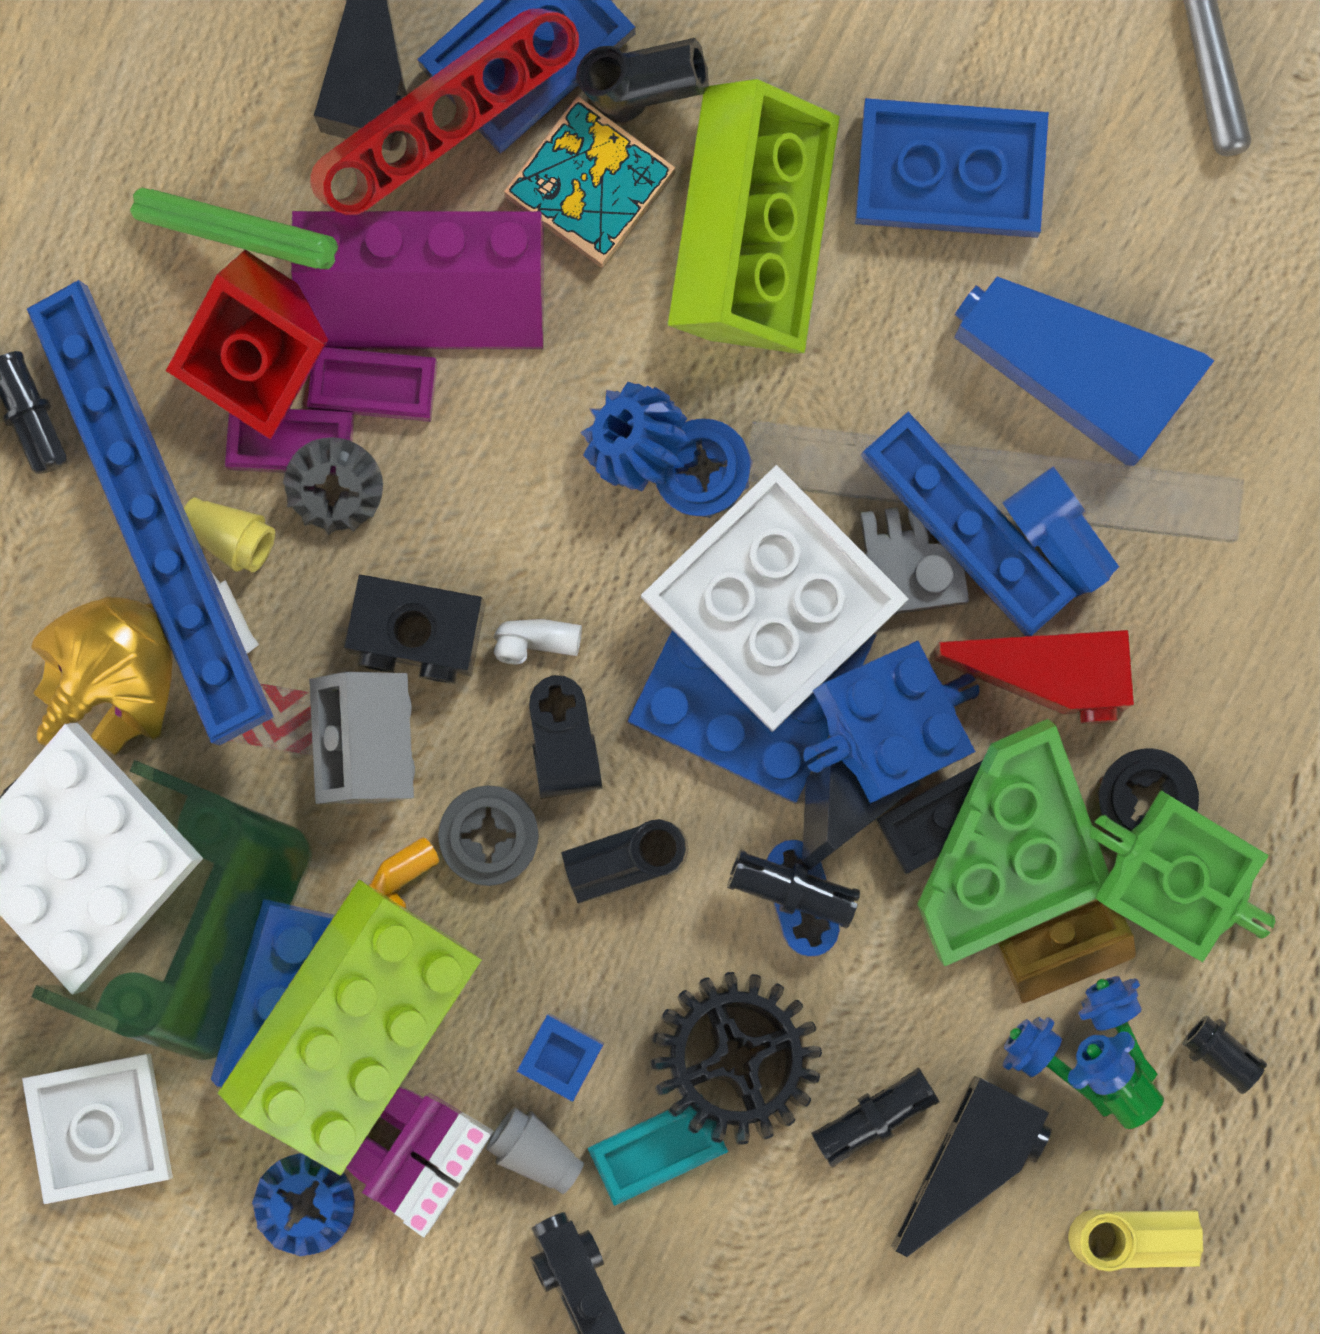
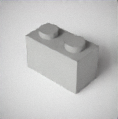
[309,672,415,804]

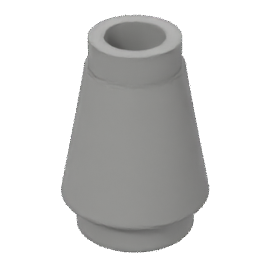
[486,1107,584,1194]

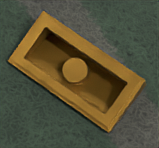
[996,899,1136,1003]

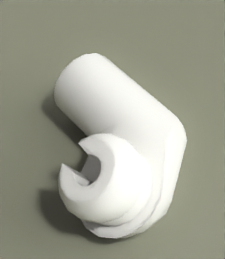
[493,619,582,665]

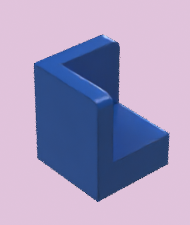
[517,1013,604,1102]

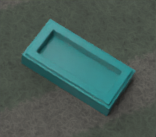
[588,1093,728,1206]

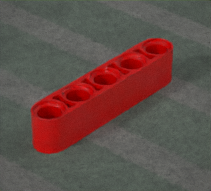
[310,9,579,215]

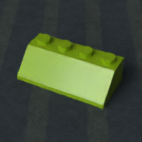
[668,79,840,354]

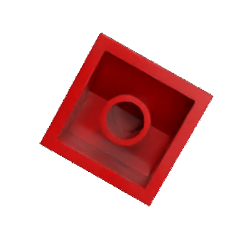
[165,250,328,439]

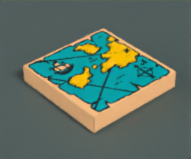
[504,96,675,268]

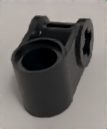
[529,675,603,799]

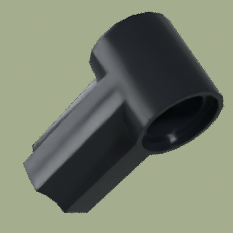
[576,38,709,123]
[561,819,689,904]

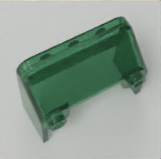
[31,760,312,1060]

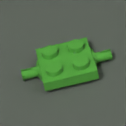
[1090,790,1275,962]

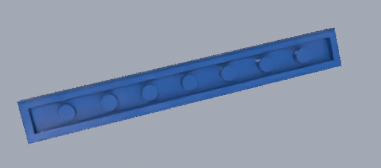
[27,280,274,746]

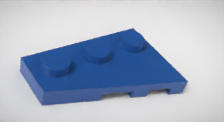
[211,899,335,1087]

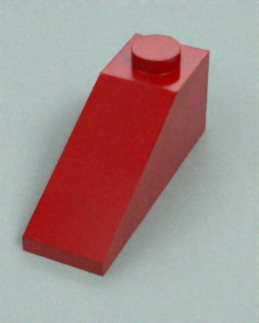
[934,630,1134,724]

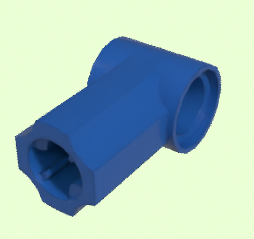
[1002,466,1119,598]

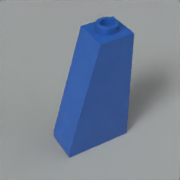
[954,276,1214,469]

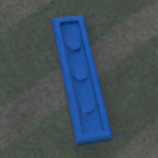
[861,411,1077,636]

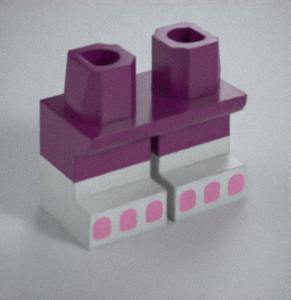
[346,1086,494,1238]

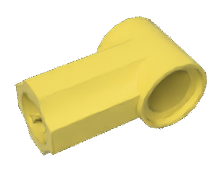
[1068,1209,1203,1272]

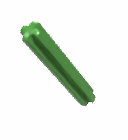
[130,187,338,270]

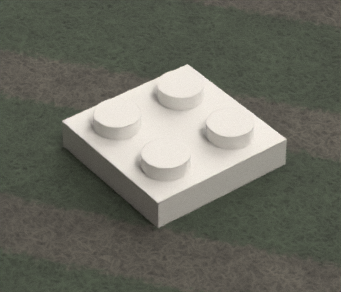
[22,1053,173,1204]

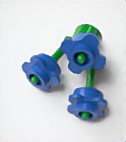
[1002,976,1164,1129]

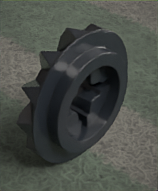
[1097,748,1199,832]

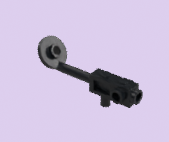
[530,1212,625,1334]

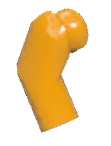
[369,837,439,908]

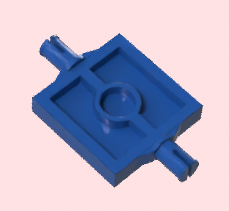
[803,640,980,804]

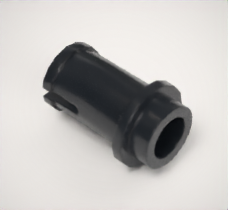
[1183,1015,1267,1094]

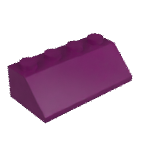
[291,211,544,349]

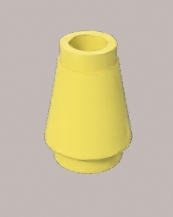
[184,497,275,572]

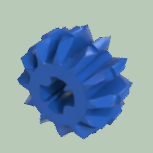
[581,382,690,492]

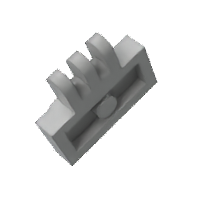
[860,507,969,614]

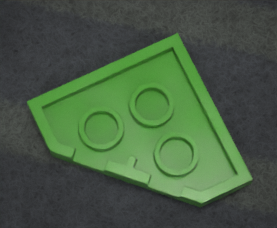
[917,719,1109,966]

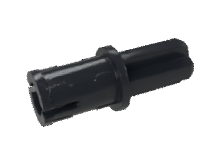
[0,351,67,474]

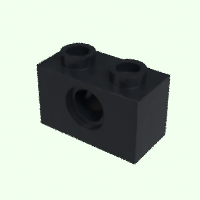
[344,574,486,684]

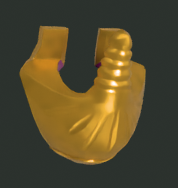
[31,596,173,755]

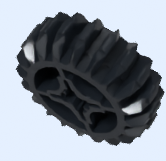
[650,972,822,1145]

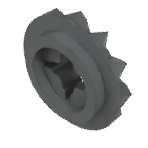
[283,437,383,535]
[438,785,539,886]

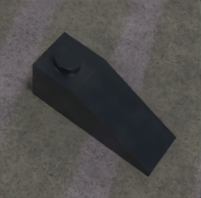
[314,0,407,151]
[891,1076,1052,1257]

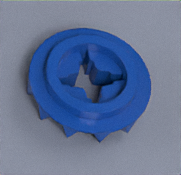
[655,418,753,518]
[252,1153,355,1256]

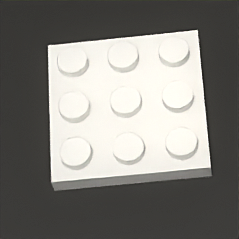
[641,465,909,732]
[0,723,203,995]

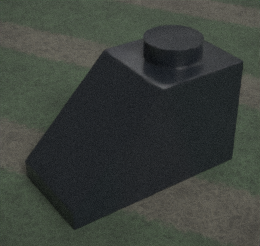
[802,753,920,870]

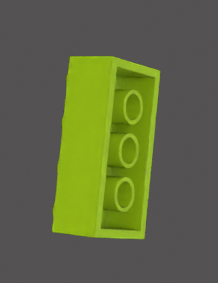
[218,879,482,1176]

